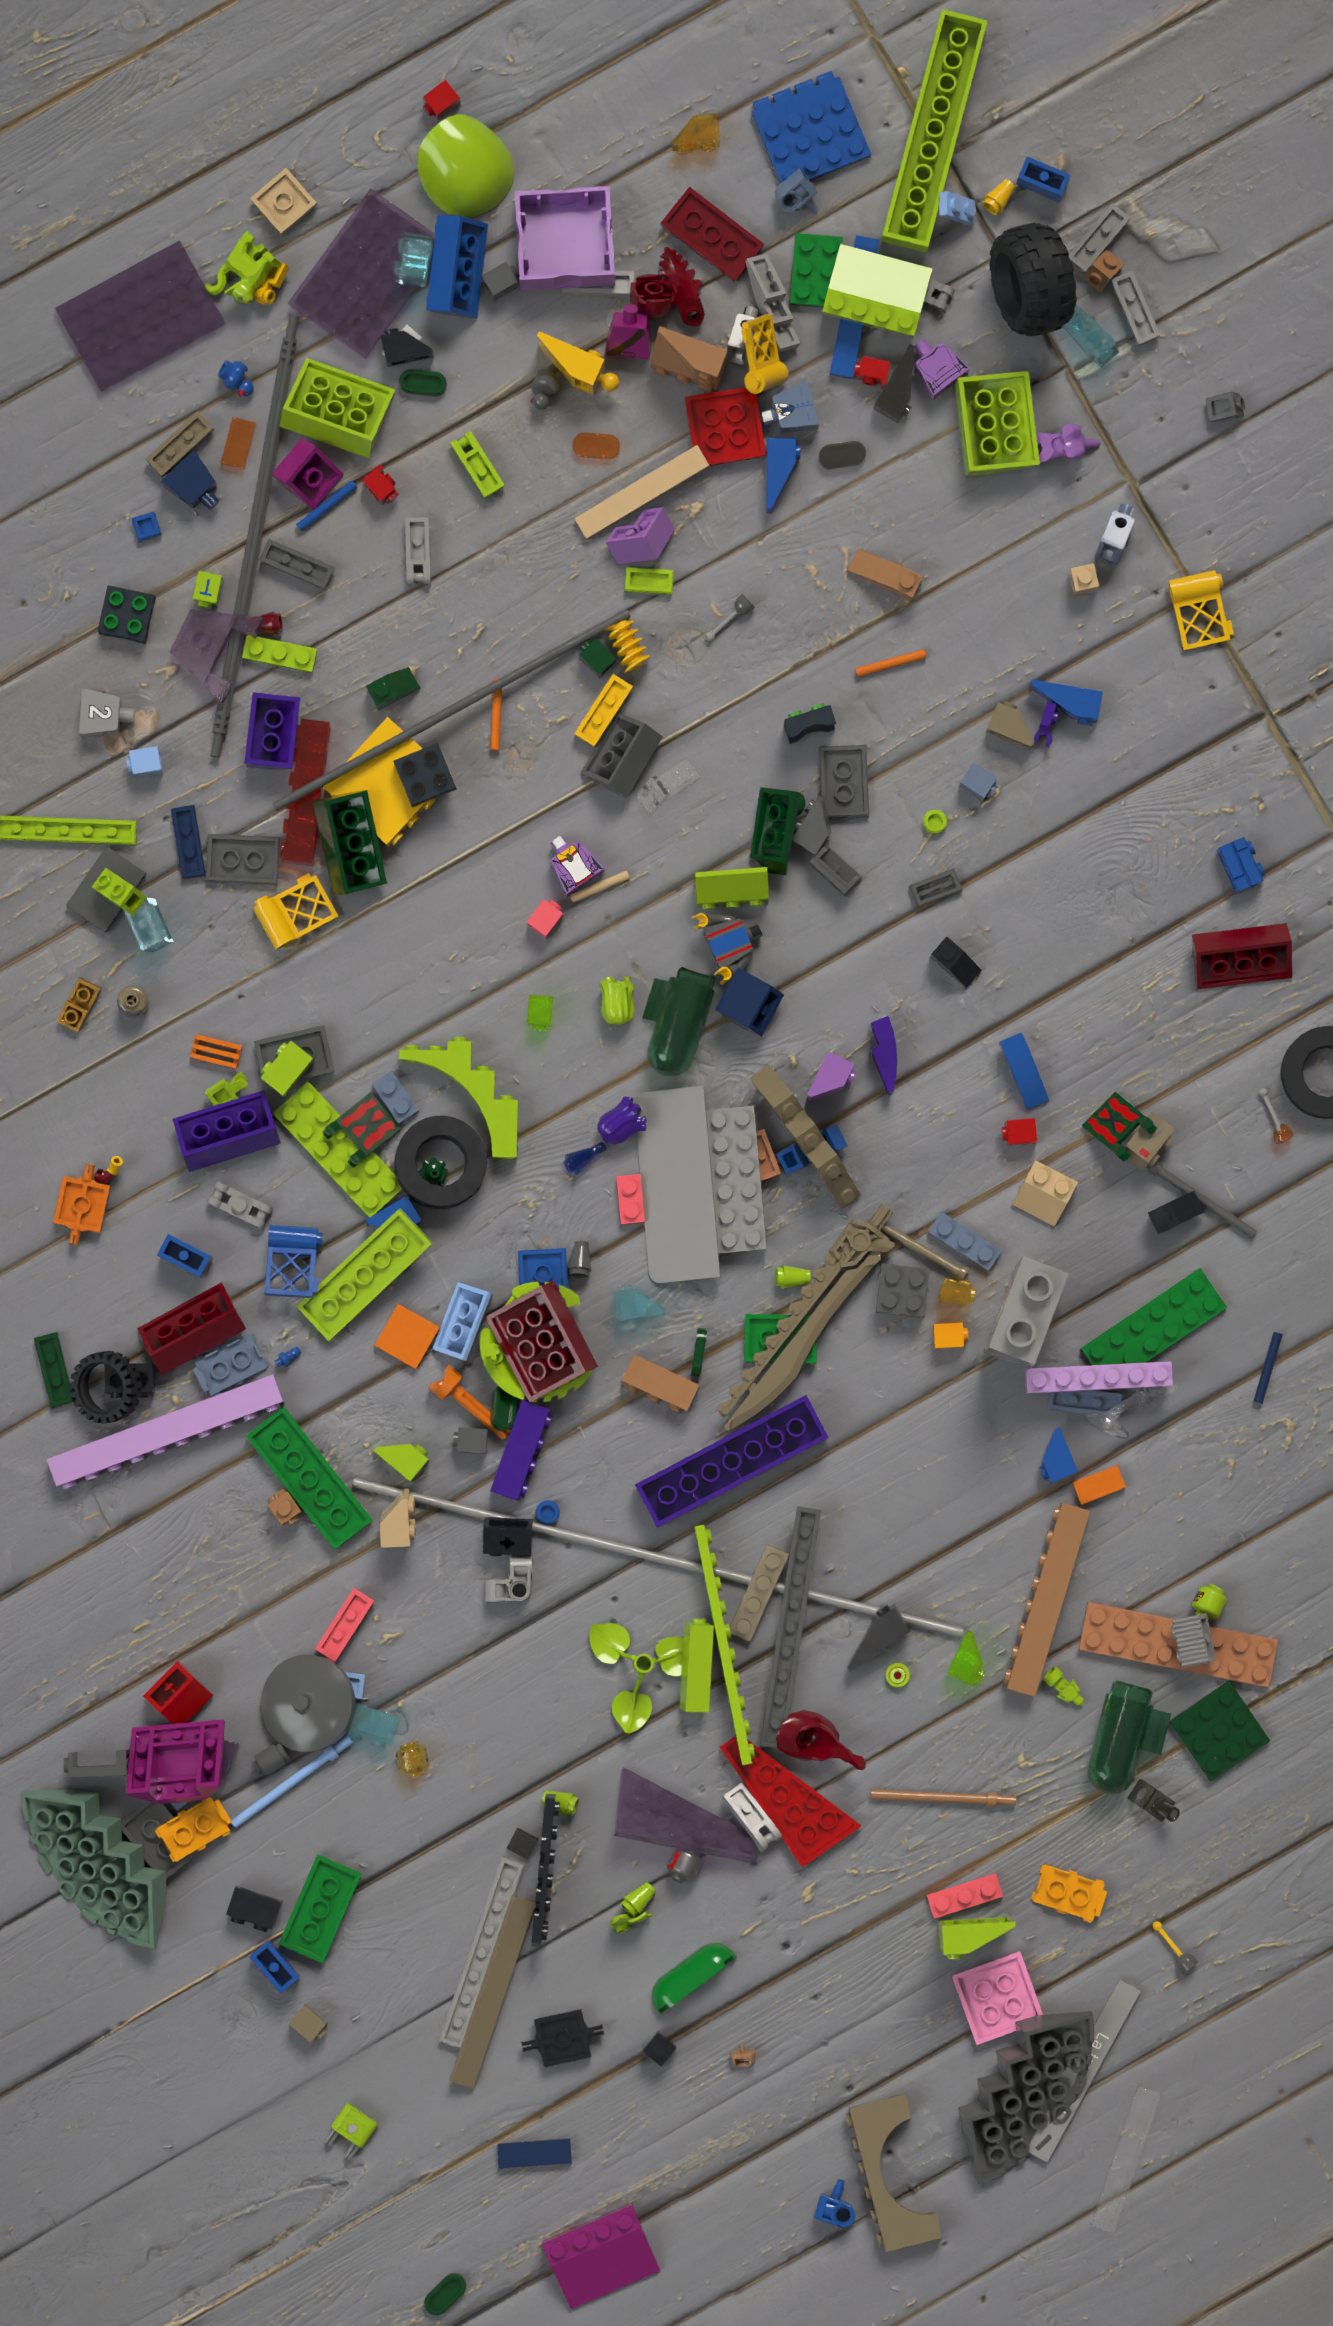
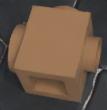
[267,1488,303,1526]

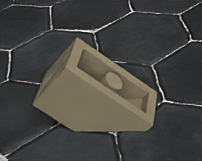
[986,701,1033,750]

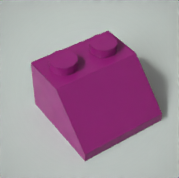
[272,438,343,510]

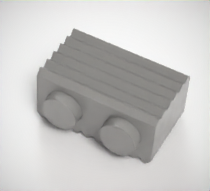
[1171,1613,1217,1668]

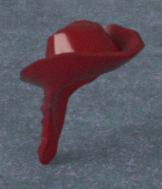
[776,1710,866,1770]

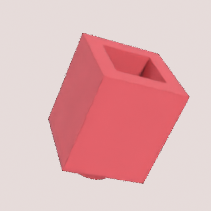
[527,899,563,939]

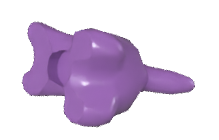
[1036,424,1100,463]

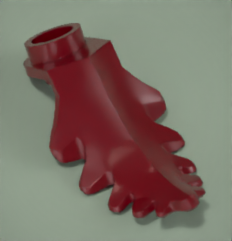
[658,247,705,326]

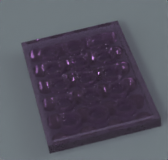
[288,188,435,359]
[55,240,226,392]

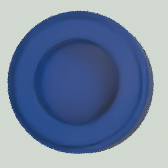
[536,1500,560,1525]

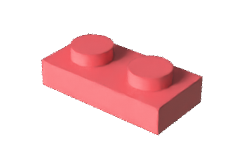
[616,1174,645,1225]

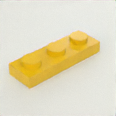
[574,674,633,748]

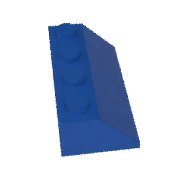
[426,215,488,319]

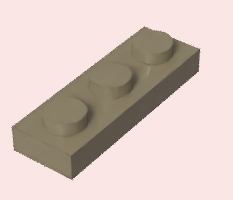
[145,411,214,478]

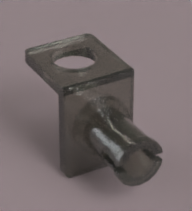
[1127,1779,1180,1822]

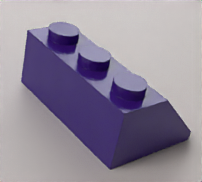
[244,692,301,770]

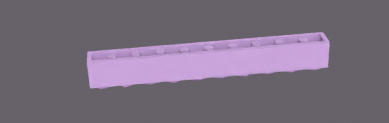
[46,1374,284,1490]

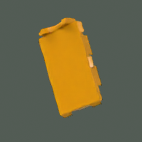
[155,1797,232,1862]
[1031,1864,1108,1923]

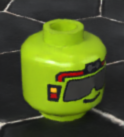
[1191,1584,1227,1620]

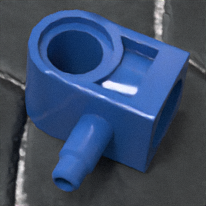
[814,2179,855,2228]

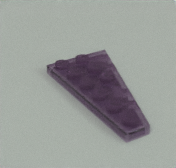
[614,1767,758,1864]

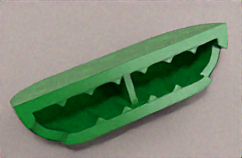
[651,1943,737,2015]

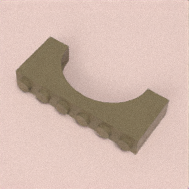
[845,2093,943,2252]

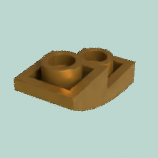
[57,977,101,1032]

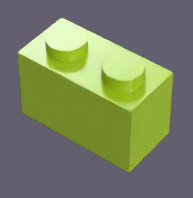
[260,1040,315,1098]

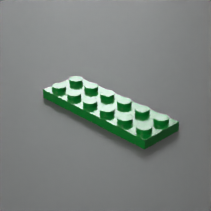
[1080,1268,1227,1365]
[246,1406,373,1550]

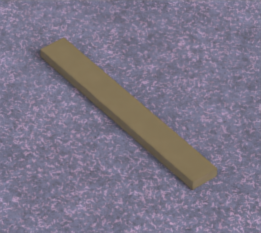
[449,1895,536,2088]

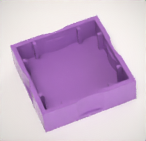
[515,186,616,291]

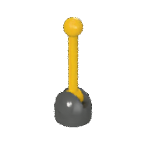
[1152,1921,1198,1974]

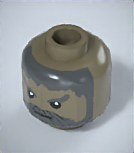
[117,985,149,1018]

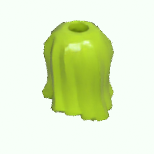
[599,977,635,1025]

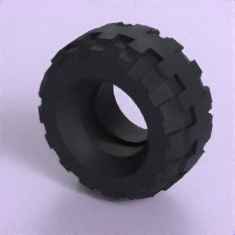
[989,223,1077,337]

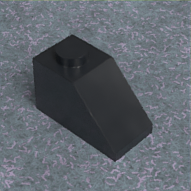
[381,328,434,367]
[930,936,982,988]
[1148,1191,1205,1234]

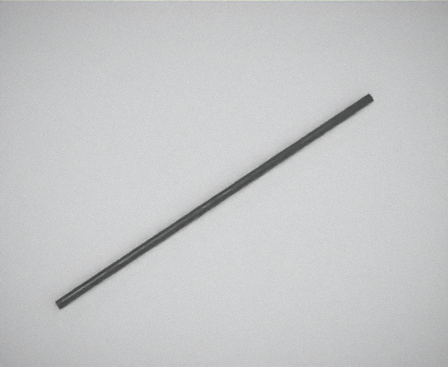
[272,609,630,811]

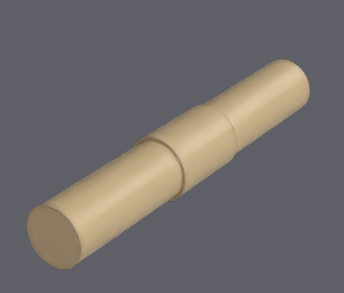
[569,870,630,903]

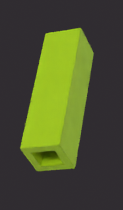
[680,1618,714,1712]

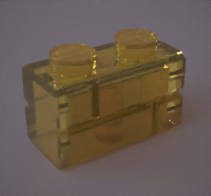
[939,1278,976,1308]

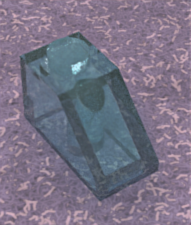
[614,1285,666,1322]

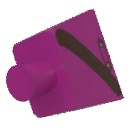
[605,304,652,360]

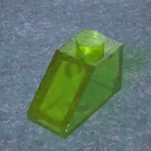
[946,1630,985,1687]

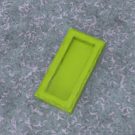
[625,567,674,595]

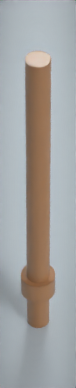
[871,1789,1016,1807]

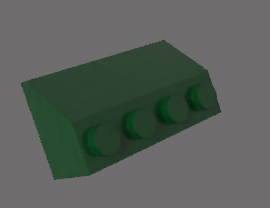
[313,790,387,895]

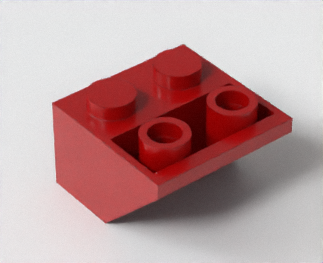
[143,1661,213,1724]

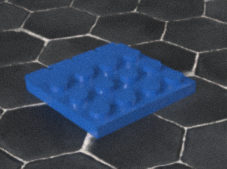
[752,71,872,184]

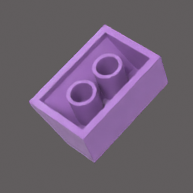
[806,1052,856,1103]

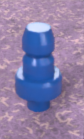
[275,1347,301,1367]

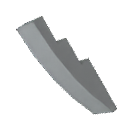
[745,253,800,353]

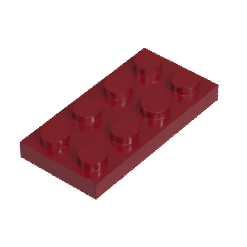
[660,186,764,283]

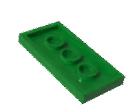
[279,1854,362,1963]

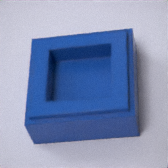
[132,512,162,542]

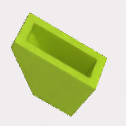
[373,1444,429,1482]

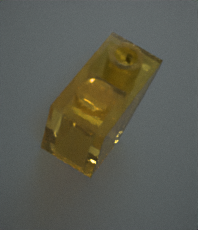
[672,113,720,154]

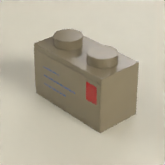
[1124,1111,1175,1171]

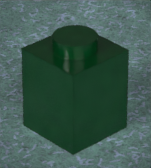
[579,638,616,678]

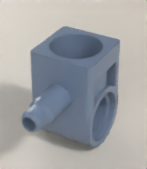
[775,169,819,213]

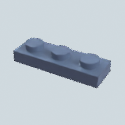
[928,1212,1002,1272]
[1047,1391,1122,1418]

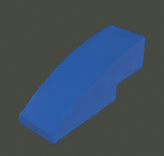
[999,1032,1049,1110]

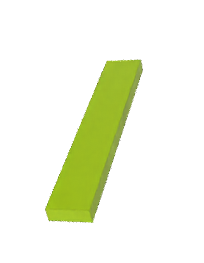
[0,816,137,846]

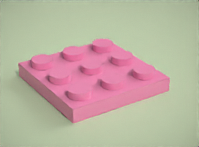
[951,1951,1043,2045]

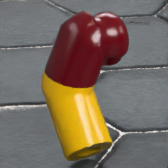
[94,1156,123,1184]

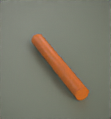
[855,649,927,677]
[490,678,502,751]

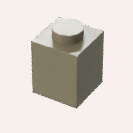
[289,2004,327,2043]

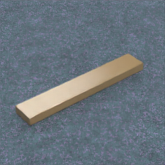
[574,445,710,540]

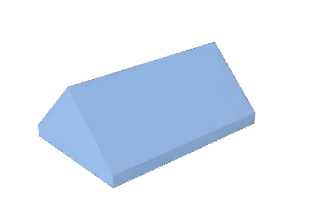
[432,1282,493,1362]

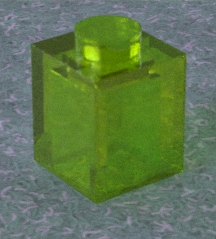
[527,995,554,1031]

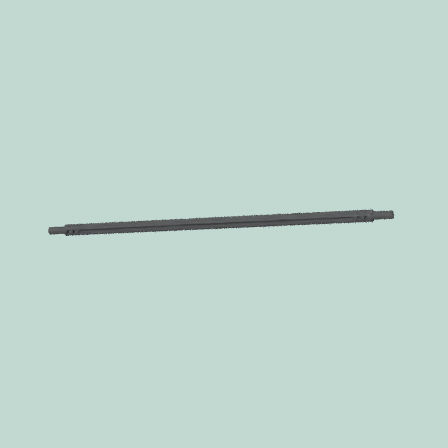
[210,315,299,758]

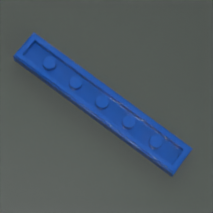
[830,235,879,379]

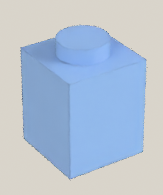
[126,746,163,778]

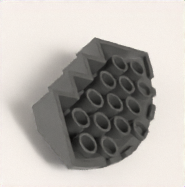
[958,2011,1094,2184]

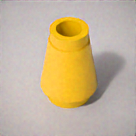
[982,179,1015,215]

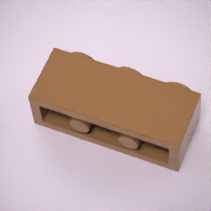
[622,1355,699,1414]

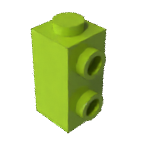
[92,868,147,916]

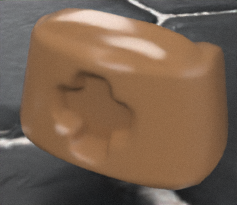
[730,2045,756,2067]

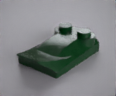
[750,787,805,876]

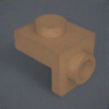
[1083,249,1124,292]

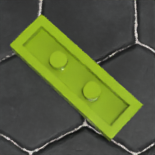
[242,634,318,673]

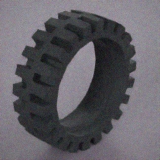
[70,1351,142,1424]

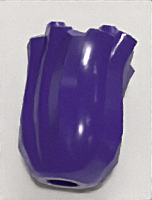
[597,1097,647,1145]

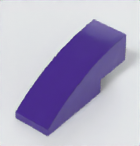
[870,1016,897,1095]

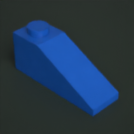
[766,438,800,513]
[1030,680,1103,726]

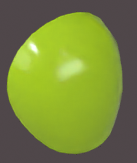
[417,114,515,217]

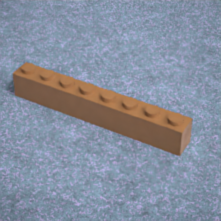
[1003,1503,1090,1697]

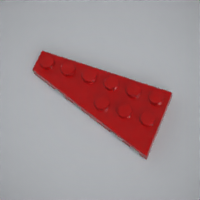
[720,1736,862,1867]

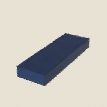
[171,805,206,880]
[497,2138,572,2168]

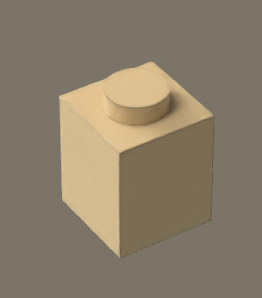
[1069,563,1099,596]

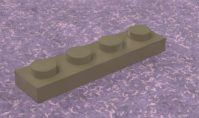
[730,1543,789,1642]

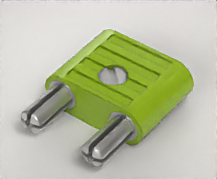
[324,2102,379,2160]

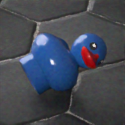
[218,360,254,397]

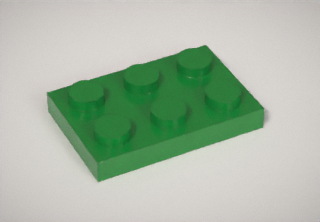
[790,233,843,308]
[744,1314,817,1364]

